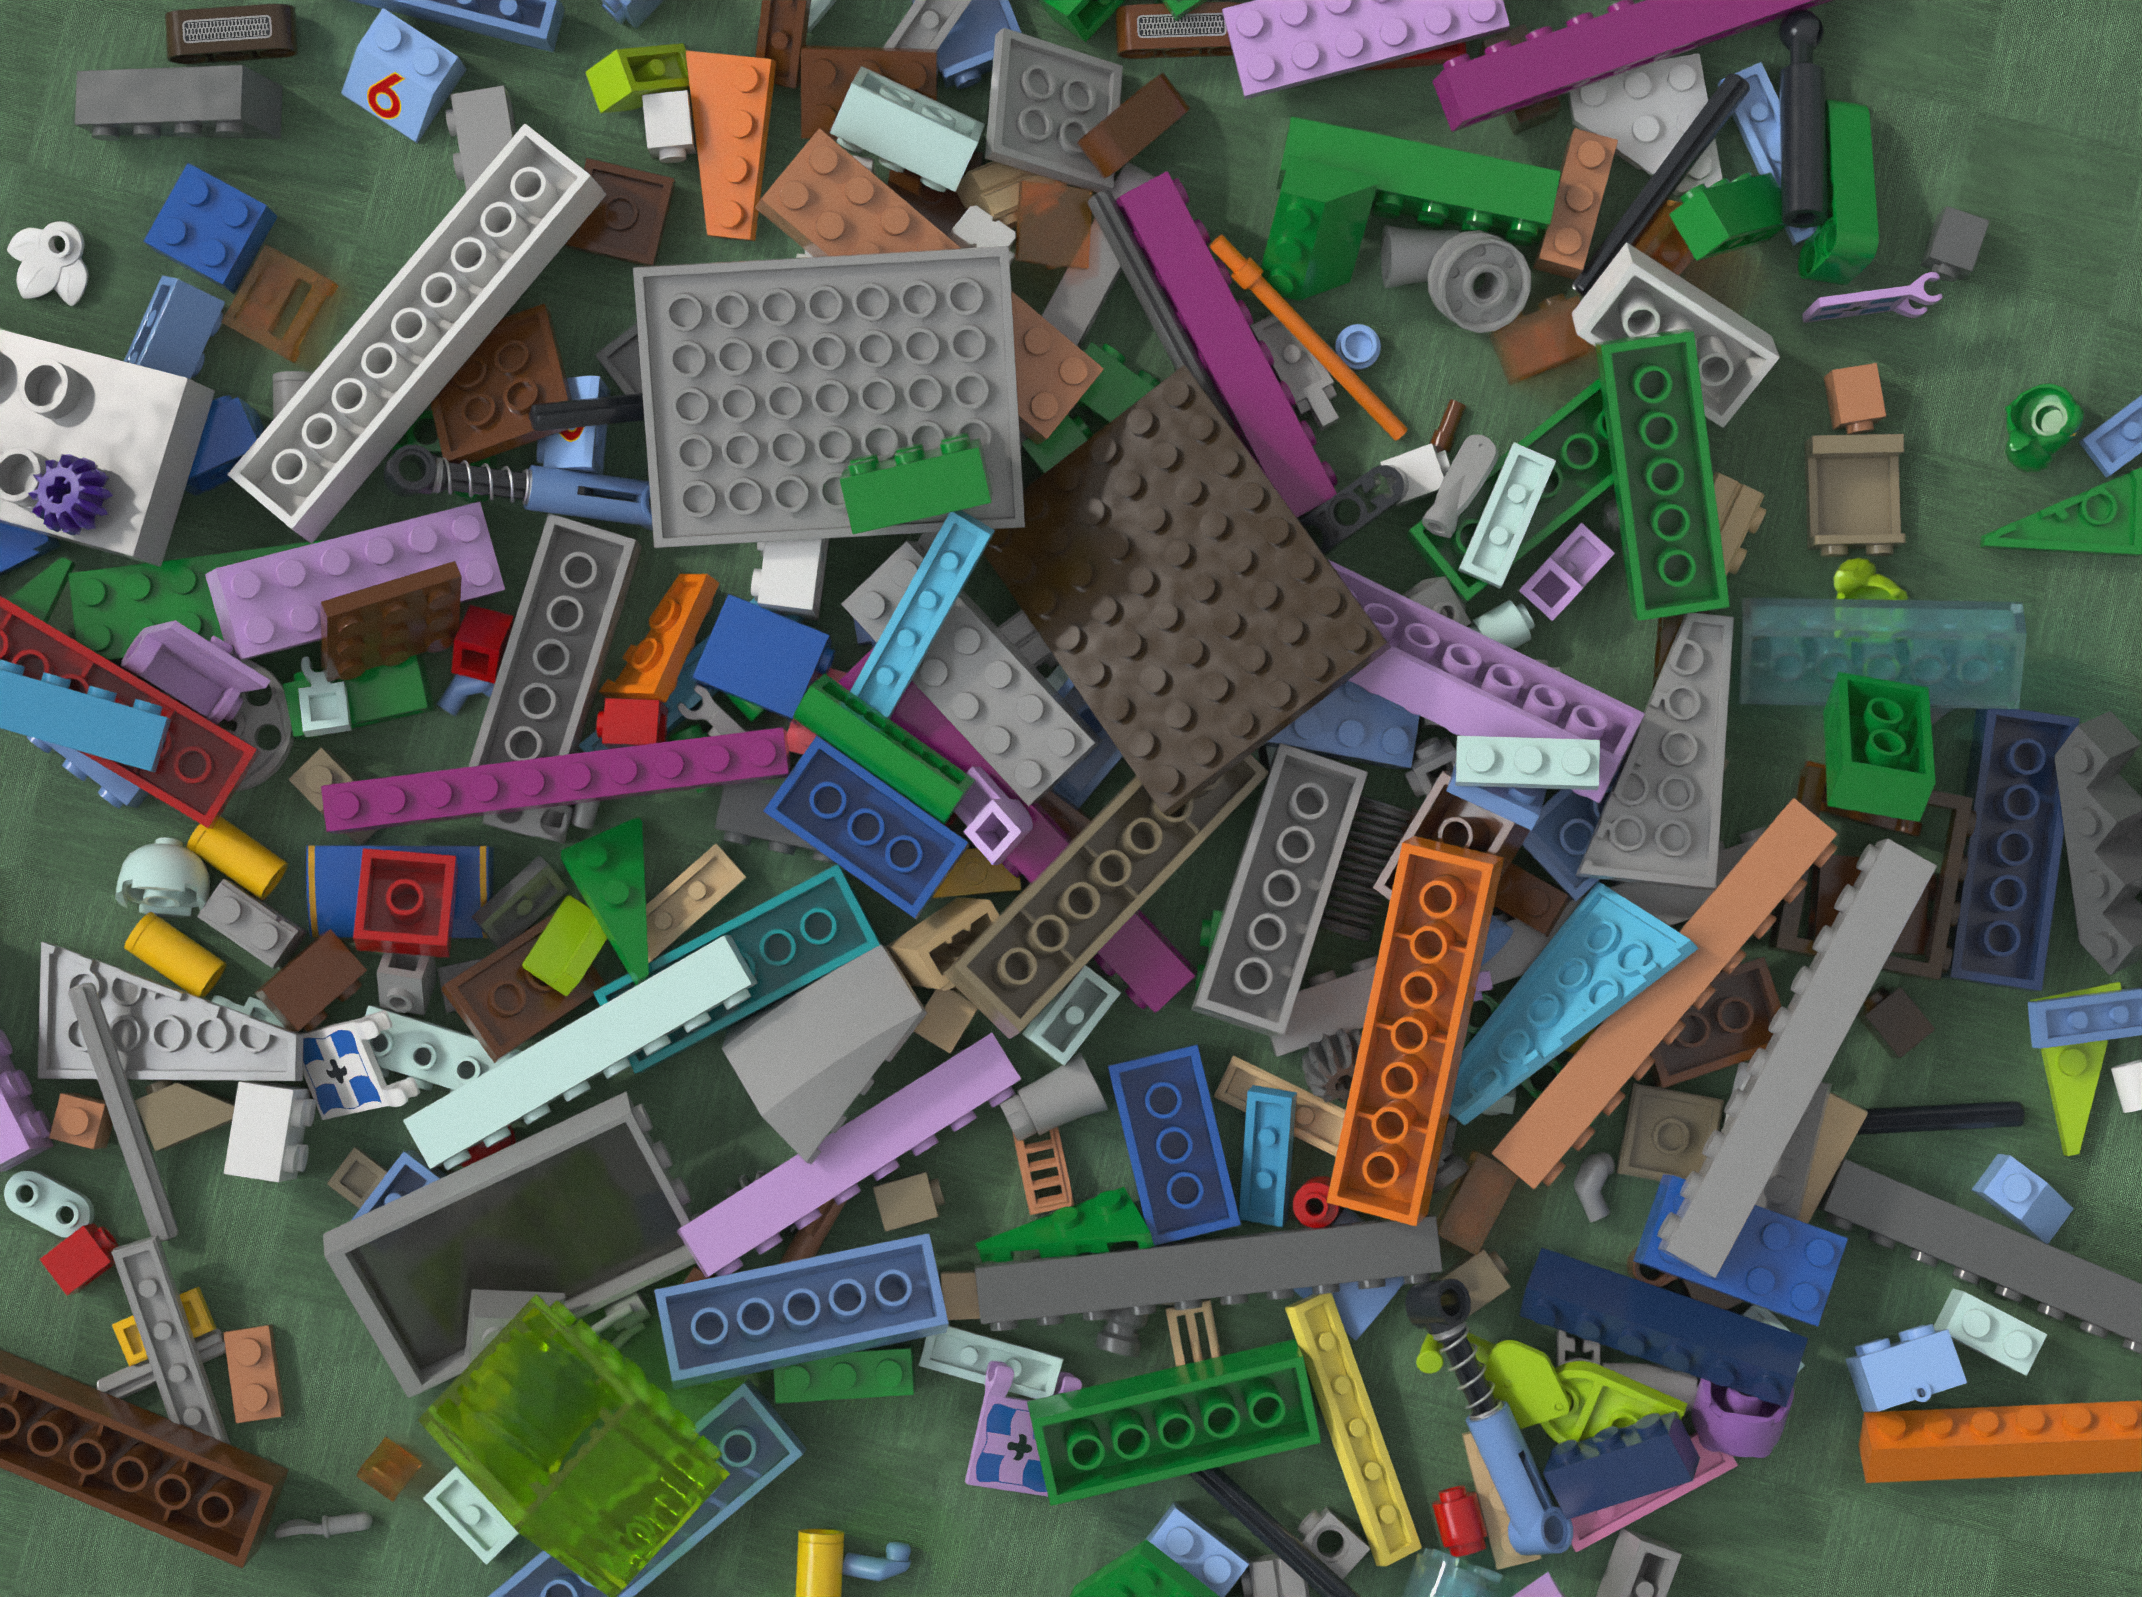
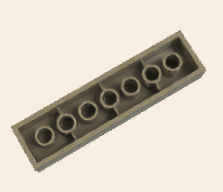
[943,754,1269,1039]

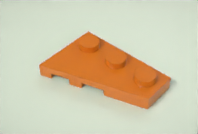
[599,574,720,703]

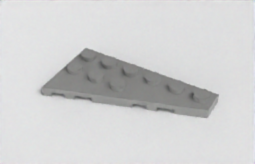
[1576,613,1734,891]
[38,942,303,1081]

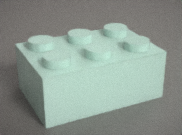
[830,66,985,192]

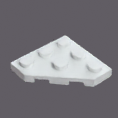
[1567,53,1722,196]

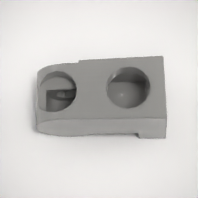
[482,806,574,844]

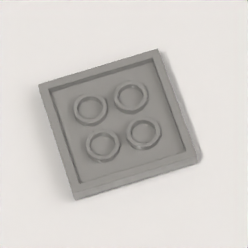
[985,28,1123,193]

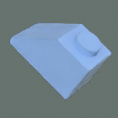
[1971,1154,2074,1244]

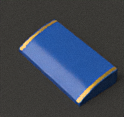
[306,845,494,938]

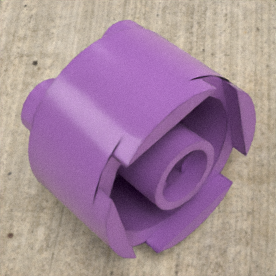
[1691,1378,1794,1458]

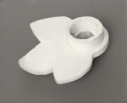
[7,221,89,306]

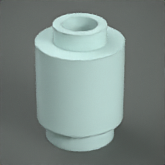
[1469,600,1535,649]

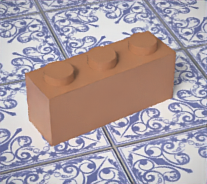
[1533,128,1618,280]

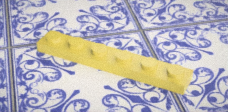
[1285,1293,1422,1567]

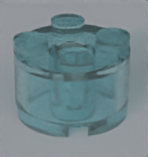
[1402,1548,1505,1597]

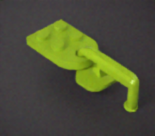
[1416,1332,1688,1444]

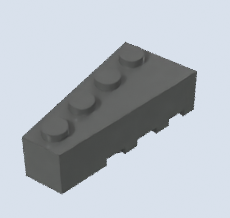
[75,65,283,141]

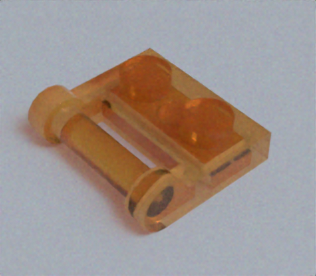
[221,244,339,364]

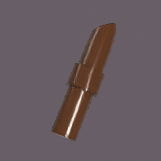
[1429,399,1467,453]

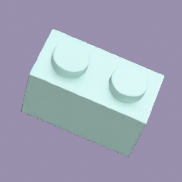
[1022,965,1120,1066]
[1933,1288,2047,1376]

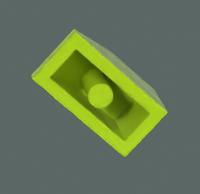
[585,43,690,114]

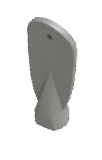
[1421,434,1499,538]

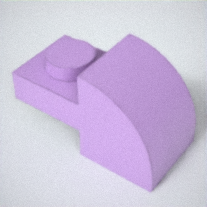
[1519,522,1615,621]
[955,766,1033,865]

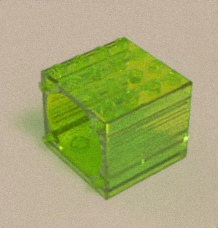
[418,1294,730,1597]

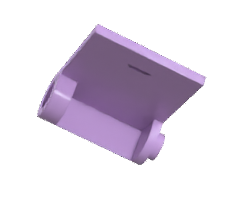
[121,620,271,725]

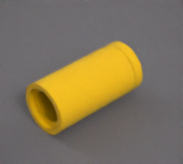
[187,816,289,900]
[124,912,227,998]
[795,1529,844,1597]

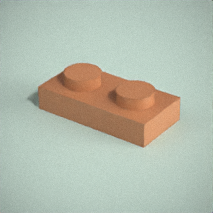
[223,1324,285,1423]

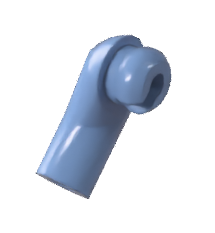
[437,674,495,716]
[843,1541,912,1581]

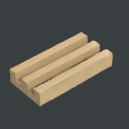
[1165,1299,1221,1366]

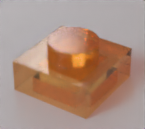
[356,1437,423,1502]

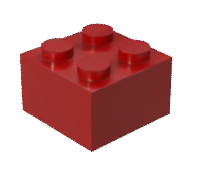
[353,848,459,958]

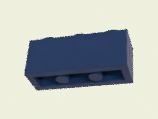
[1543,1411,1700,1520]

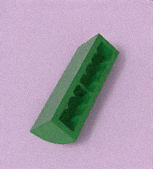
[793,673,975,825]

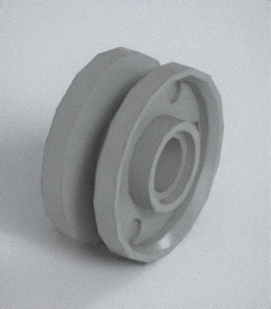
[1428,230,1531,333]

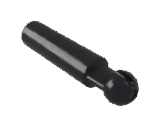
[1778,9,1828,228]

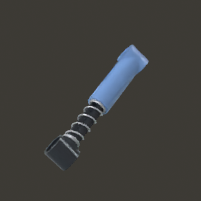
[383,445,653,531]
[1405,1278,1573,1556]

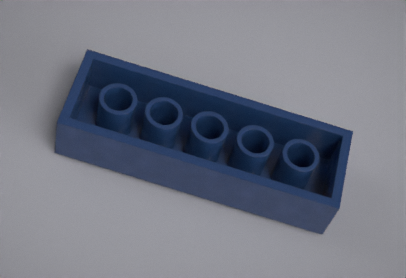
[1941,705,2080,991]

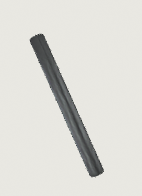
[1088,190,1234,429]

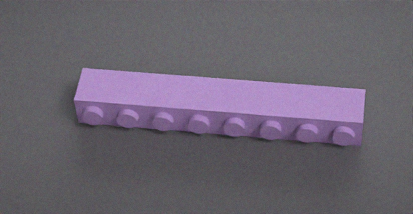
[677,1033,1021,1278]

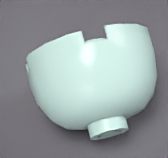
[115,837,210,917]

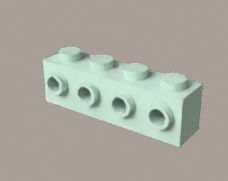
[365,1005,522,1093]

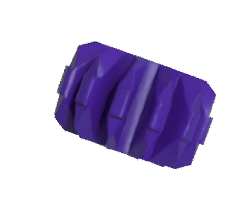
[28,454,113,535]

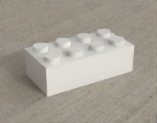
[1572,242,1780,428]

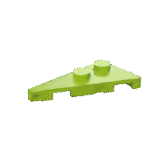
[2030,982,2122,1156]

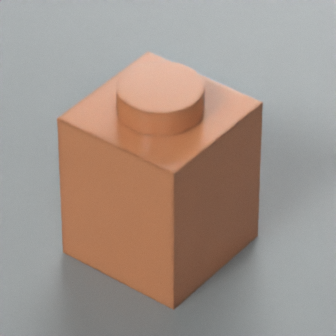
[1824,363,1886,435]
[49,1092,113,1149]

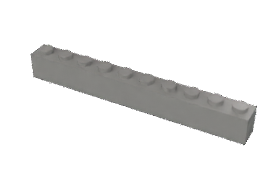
[1657,838,1937,1278]

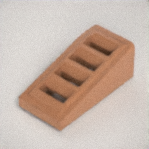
[1012,1127,1075,1215]

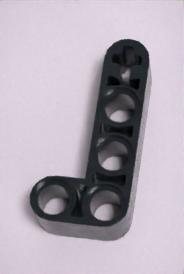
[1300,465,1409,556]

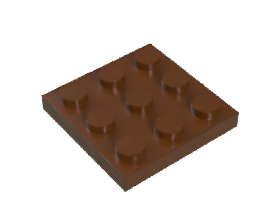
[430,303,572,465]
[321,561,462,682]

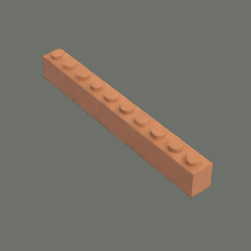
[1491,798,1838,1189]

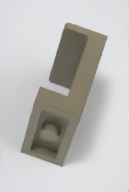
[1804,434,1906,557]

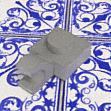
[677,684,746,736]

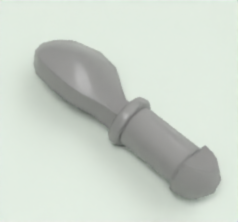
[274,1511,373,1539]

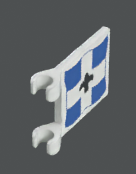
[299,1010,420,1120]

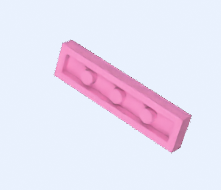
[1558,1432,1738,1552]

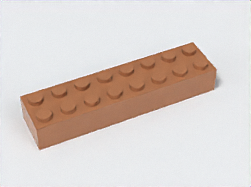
[755,128,1104,445]

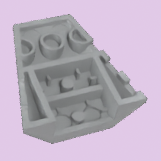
[722,944,927,1165]

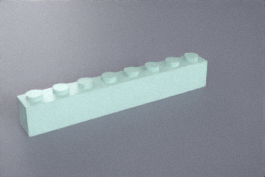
[403,935,757,1171]

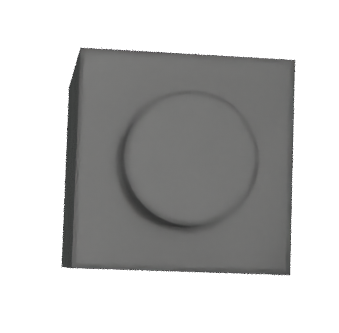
[1920,206,1990,282]

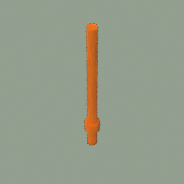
[1209,234,1408,441]

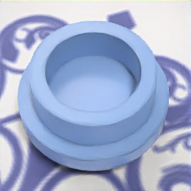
[1335,324,1381,370]

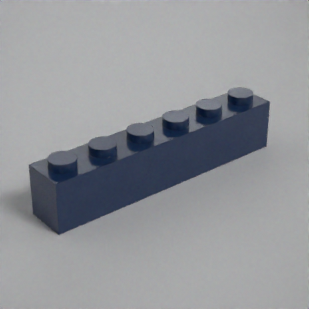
[1519,1248,1808,1407]

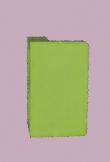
[522,895,607,997]

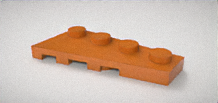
[685,50,776,242]

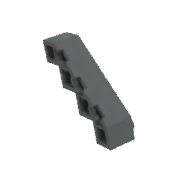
[2054,711,2142,976]

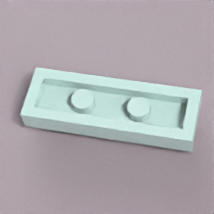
[1458,443,1556,588]
[1455,736,1600,790]
[919,1325,1063,1399]

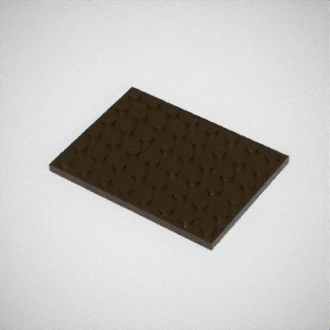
[983,365,1391,817]

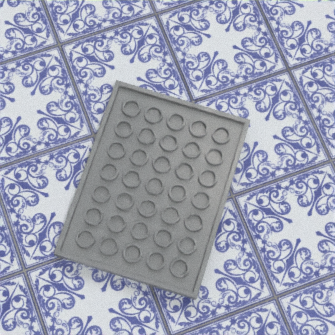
[633,246,1025,548]

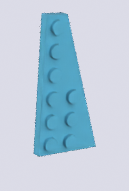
[1449,881,1699,1126]

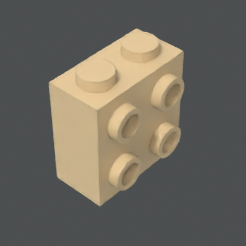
[885,897,999,991]

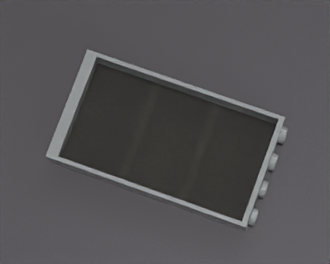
[323,1091,701,1398]

